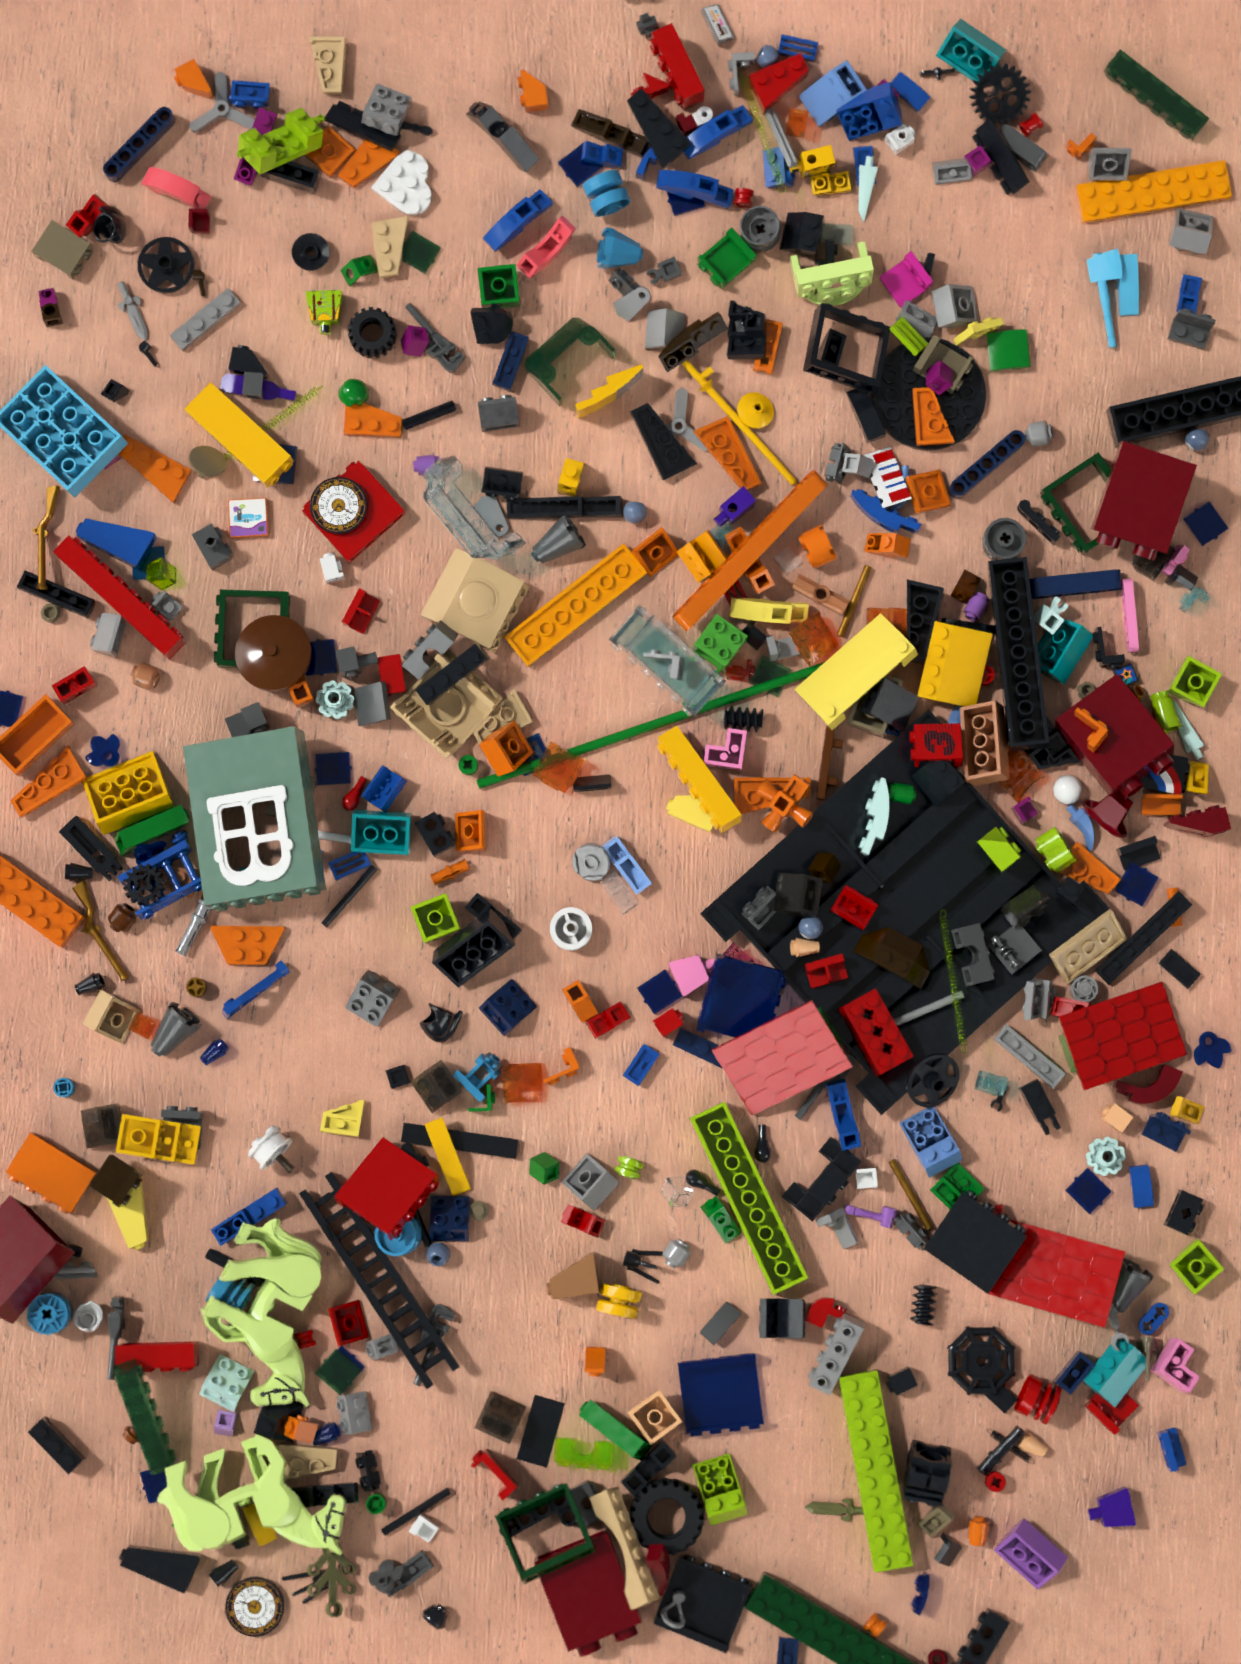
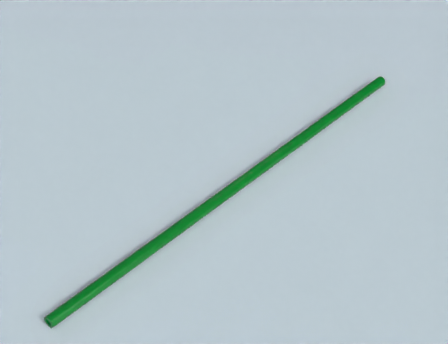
[476,661,826,789]

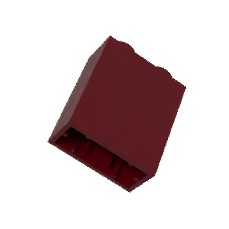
[1091,441,1197,561]
[1055,674,1175,799]
[0,1196,75,1324]
[534,1529,642,1657]

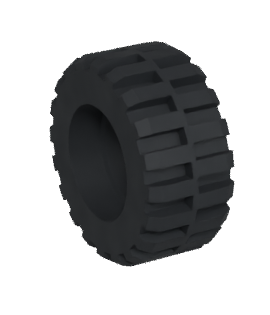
[629,1478,704,1556]

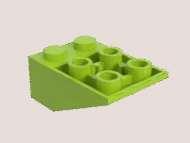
[692,1453,748,1526]

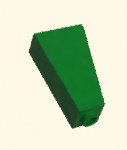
[114,805,190,856]
[579,1400,653,1461]

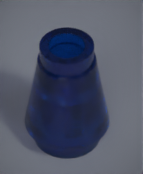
[200,1038,229,1065]
[313,1422,341,1446]

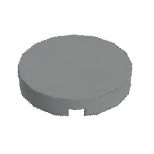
[572,843,611,881]

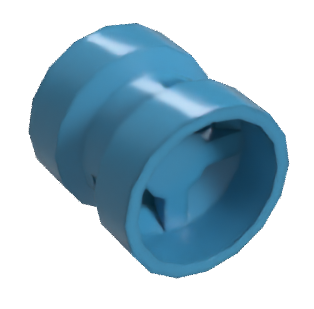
[53,1078,76,1097]

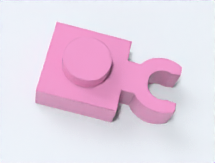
[1160,545,1190,575]

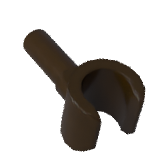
[192,270,206,297]

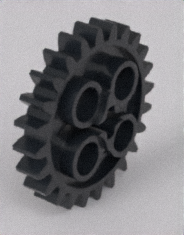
[969,63,1031,126]

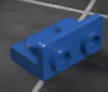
[1157,1427,1186,1472]

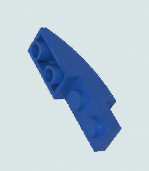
[684,105,753,160]
[656,170,734,209]
[483,189,553,252]
[850,489,921,534]
[211,1187,288,1246]

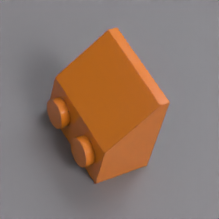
[479,720,533,776]

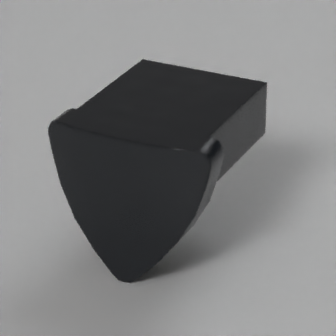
[1165,564,1198,591]
[742,620,767,650]
[934,1532,962,1566]

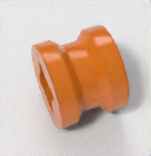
[863,1613,887,1638]

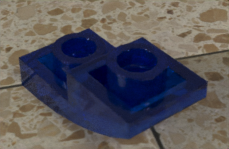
[911,1571,929,1616]

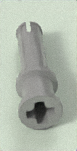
[175,899,211,957]

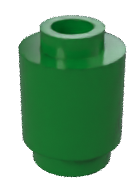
[888,783,916,804]

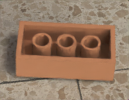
[960,700,1010,786]

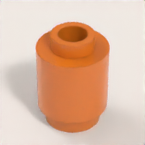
[968,1516,989,1546]

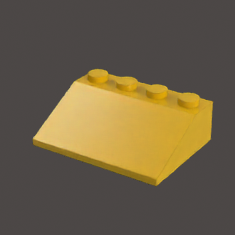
[918,621,993,706]
[82,751,174,835]

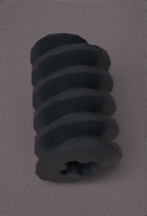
[723,706,763,733]
[910,1284,938,1326]

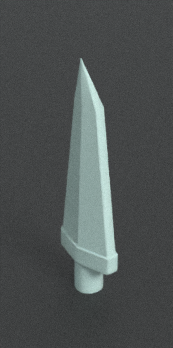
[858,156,878,223]
[1173,698,1204,760]

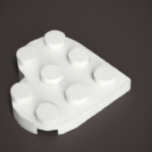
[371,150,432,216]

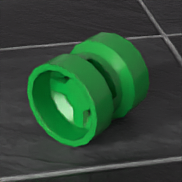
[366,1493,387,1515]

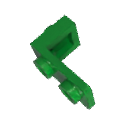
[700,1196,741,1243]

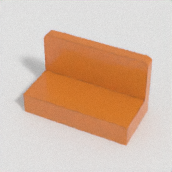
[1141,794,1183,816]

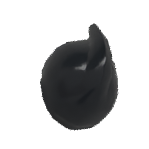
[93,206,127,244]
[419,1003,463,1042]

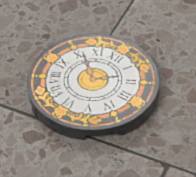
[310,477,368,535]
[225,1576,285,1637]

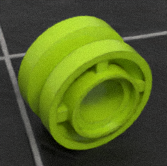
[614,1156,644,1179]

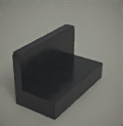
[1116,836,1160,870]

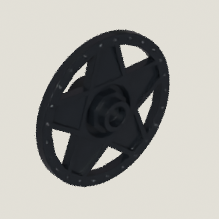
[137,237,194,293]
[906,1053,959,1107]

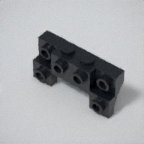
[782,1137,862,1222]

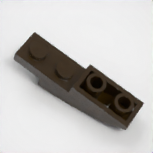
[658,312,728,372]

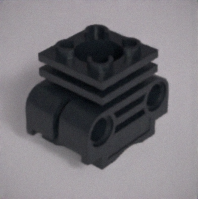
[903,1440,952,1506]

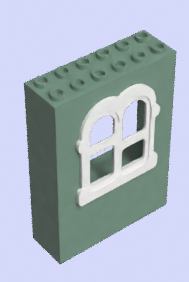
[183,726,326,912]

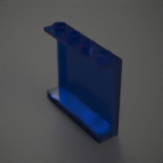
[696,953,787,1037]
[677,1353,764,1437]

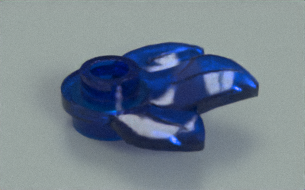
[85,734,120,767]
[133,841,167,865]
[1194,1031,1232,1069]

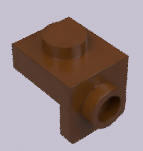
[951,570,981,604]

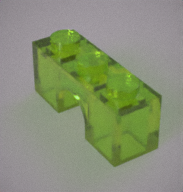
[554,1437,614,1470]

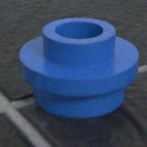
[171,830,189,845]

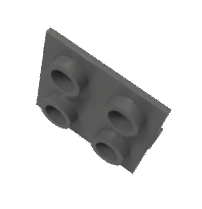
[988,922,1042,974]

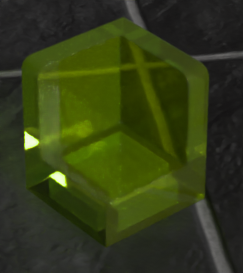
[146,557,176,590]

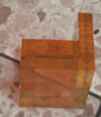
[786,108,809,138]
[128,1013,157,1039]

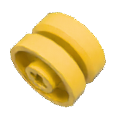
[596,1283,643,1319]

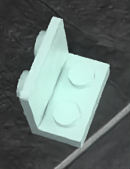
[199,1354,254,1412]

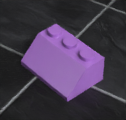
[994,1518,1068,1590]

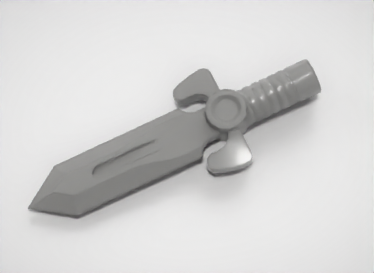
[117,281,148,341]

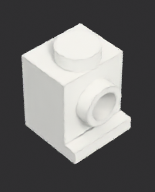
[885,124,915,155]
[320,552,345,583]

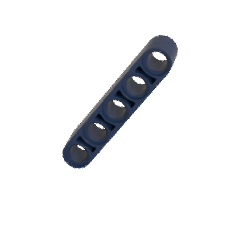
[103,107,175,182]
[949,430,1025,499]
[1029,569,1123,599]

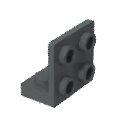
[1167,308,1216,350]

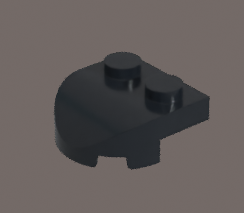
[470,303,514,344]

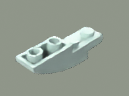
[859,777,889,856]

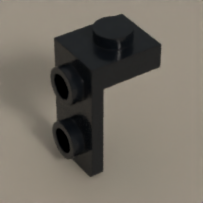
[1093,627,1125,669]

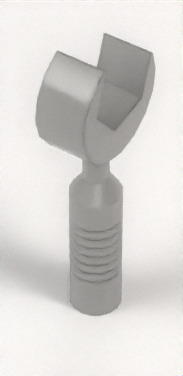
[1109,1304,1129,1351]

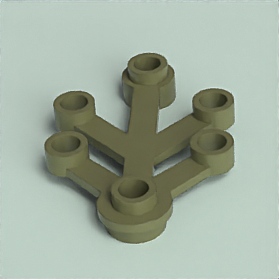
[307,1542,356,1618]

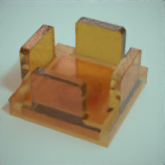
[532,741,584,793]

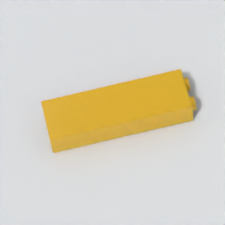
[184,382,294,488]

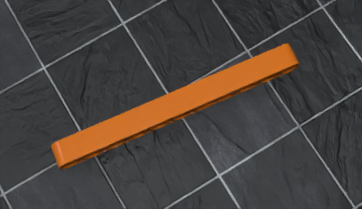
[672,470,827,631]

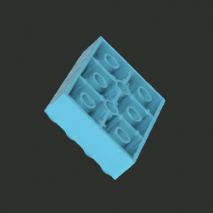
[0,365,128,498]

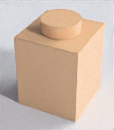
[1101,1103,1134,1133]

